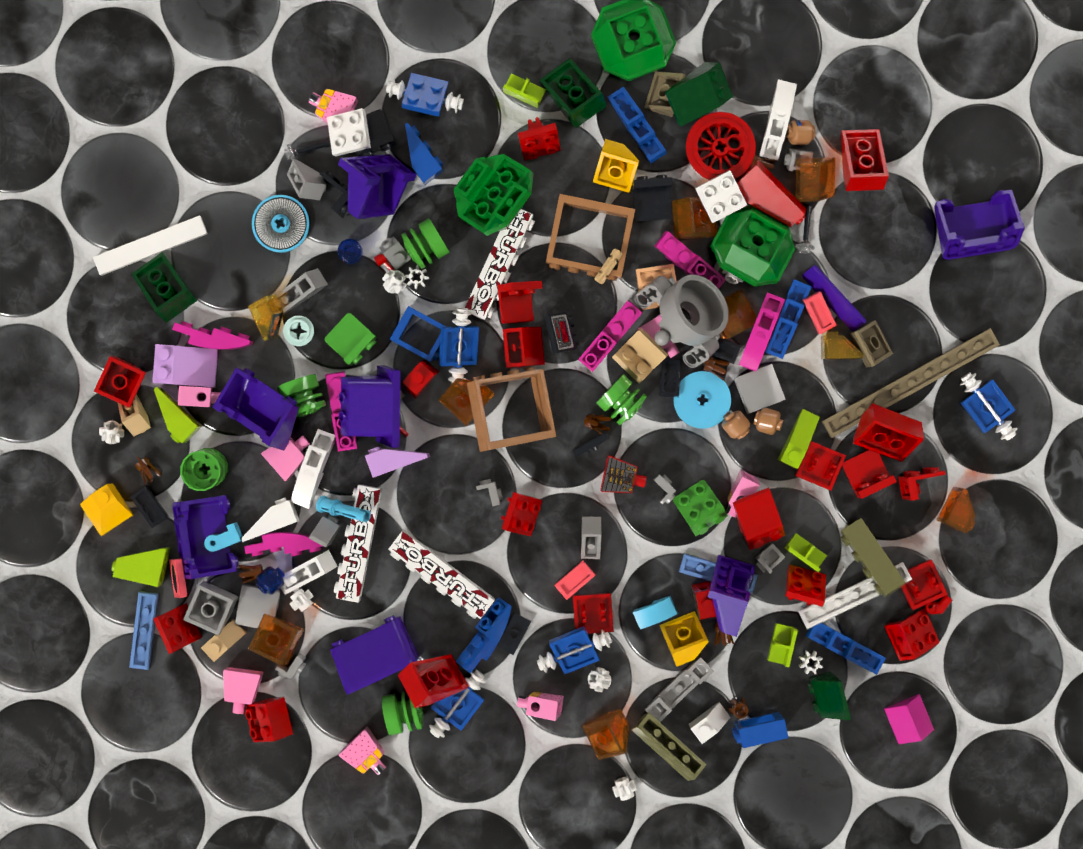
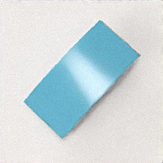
[633,596,678,629]

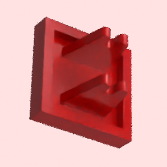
[518,117,561,161]
[795,441,846,491]
[501,492,543,536]
[901,559,948,610]
[785,564,826,607]
[573,593,614,634]
[153,603,202,654]

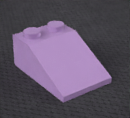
[153,344,218,387]
[365,446,431,478]

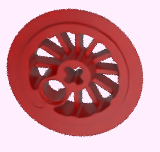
[686,112,756,180]

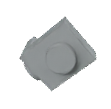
[784,148,813,172]
[379,236,411,270]
[653,474,676,504]
[476,479,503,506]
[755,543,785,573]
[275,653,306,679]

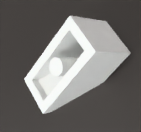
[689,702,731,744]

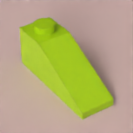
[154,387,202,443]
[777,409,820,469]

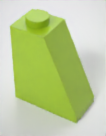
[111,547,171,587]

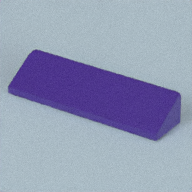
[802,265,867,331]

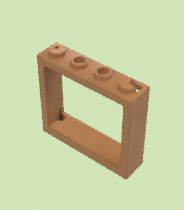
[546,194,635,281]
[467,367,556,452]

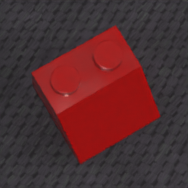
[94,356,146,408]

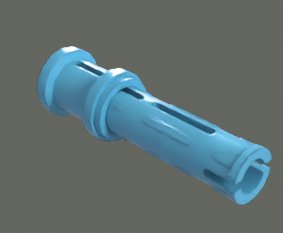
[316,496,371,523]

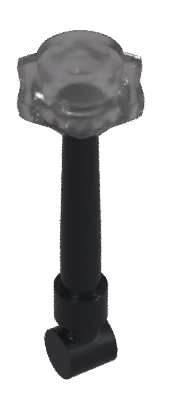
[284,139,331,161]
[795,198,815,254]

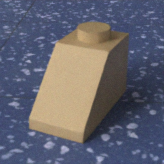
[117,394,151,436]
[201,619,247,662]

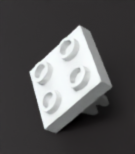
[327,108,371,156]
[695,170,747,223]

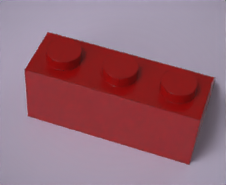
[853,403,924,462]

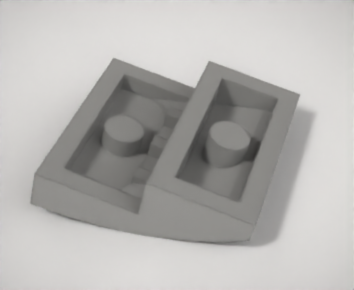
[734,364,786,414]
[235,584,281,631]

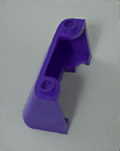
[934,190,1025,260]
[213,367,299,451]
[172,495,238,579]
[330,615,419,695]

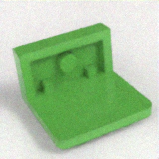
[325,313,378,366]
[673,480,728,536]

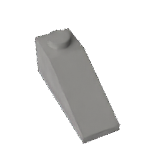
[267,268,328,315]

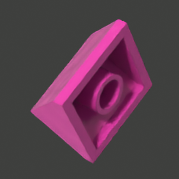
[884,694,934,744]

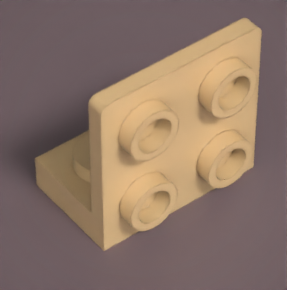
[612,328,668,384]

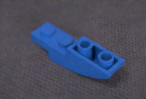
[455,597,511,673]

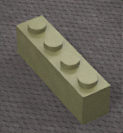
[840,518,906,597]
[631,713,707,781]

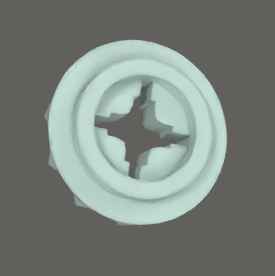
[283,316,314,346]

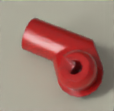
[925,595,953,614]

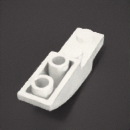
[759,80,797,160]
[291,429,336,509]

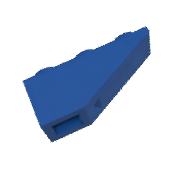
[405,123,443,185]

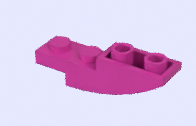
[654,231,725,289]
[739,292,785,372]
[578,300,643,372]
[172,321,253,350]
[325,371,357,451]
[244,532,322,556]

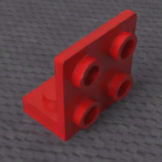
[497,281,542,324]
[842,450,897,499]
[898,467,946,501]
[885,609,940,661]

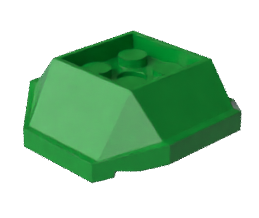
[591,0,676,81]
[454,154,533,236]
[710,205,795,287]

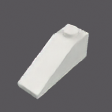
[241,497,300,542]
[276,550,338,595]

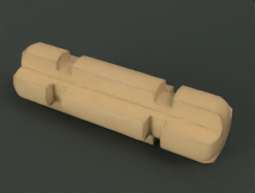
[595,249,622,284]

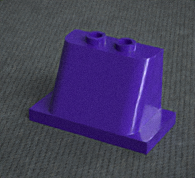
[338,154,417,219]
[339,365,400,448]
[708,555,755,637]

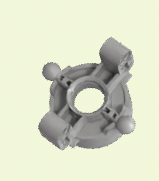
[634,275,728,368]

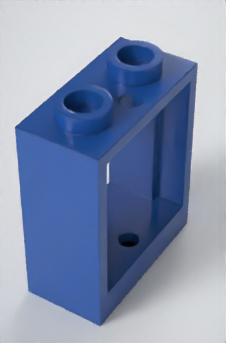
[390,306,446,362]
[732,712,789,748]

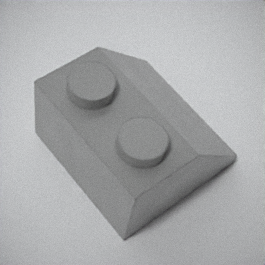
[183,581,239,635]

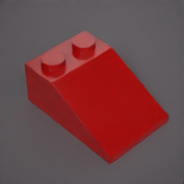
[841,129,889,191]
[733,487,785,550]
[398,654,469,708]

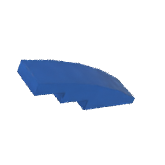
[608,87,667,164]
[765,279,812,359]
[806,623,886,675]

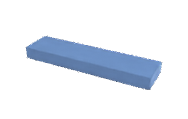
[679,553,758,593]
[129,591,159,670]

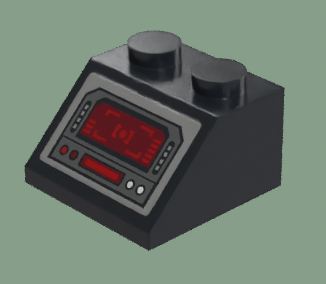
[545,312,579,355]

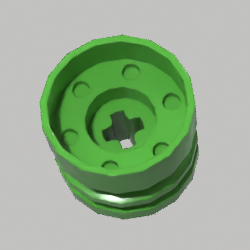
[401,218,450,269]
[277,374,326,417]
[596,374,647,425]
[180,448,228,491]
[382,691,424,736]

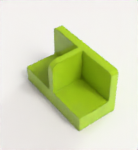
[503,74,546,108]
[784,533,827,572]
[767,623,798,667]

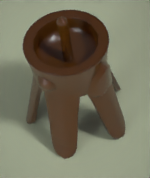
[750,155,777,169]
[703,357,730,380]
[584,414,612,434]
[135,457,162,485]
[238,564,268,585]
[714,622,734,646]
[728,698,749,719]

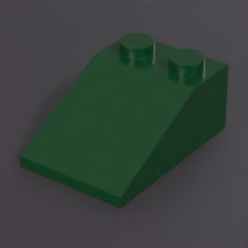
[539,58,607,128]
[665,62,733,126]
[131,252,197,323]
[807,671,851,720]

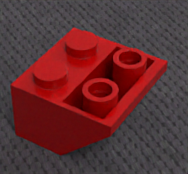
[502,327,545,369]
[245,697,293,742]

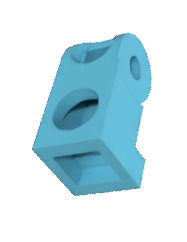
[204,522,243,552]

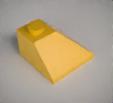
[593,139,639,193]
[80,483,134,536]
[660,611,709,667]

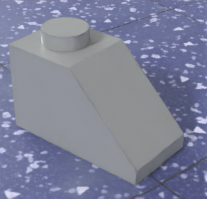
[287,159,326,200]
[309,514,342,547]
[581,516,601,559]

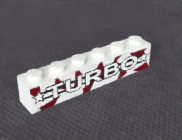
[465,209,535,321]
[334,484,383,603]
[388,530,495,619]

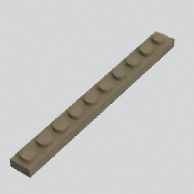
[821,328,1000,438]

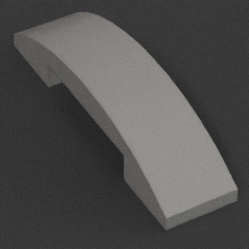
[645,657,714,722]

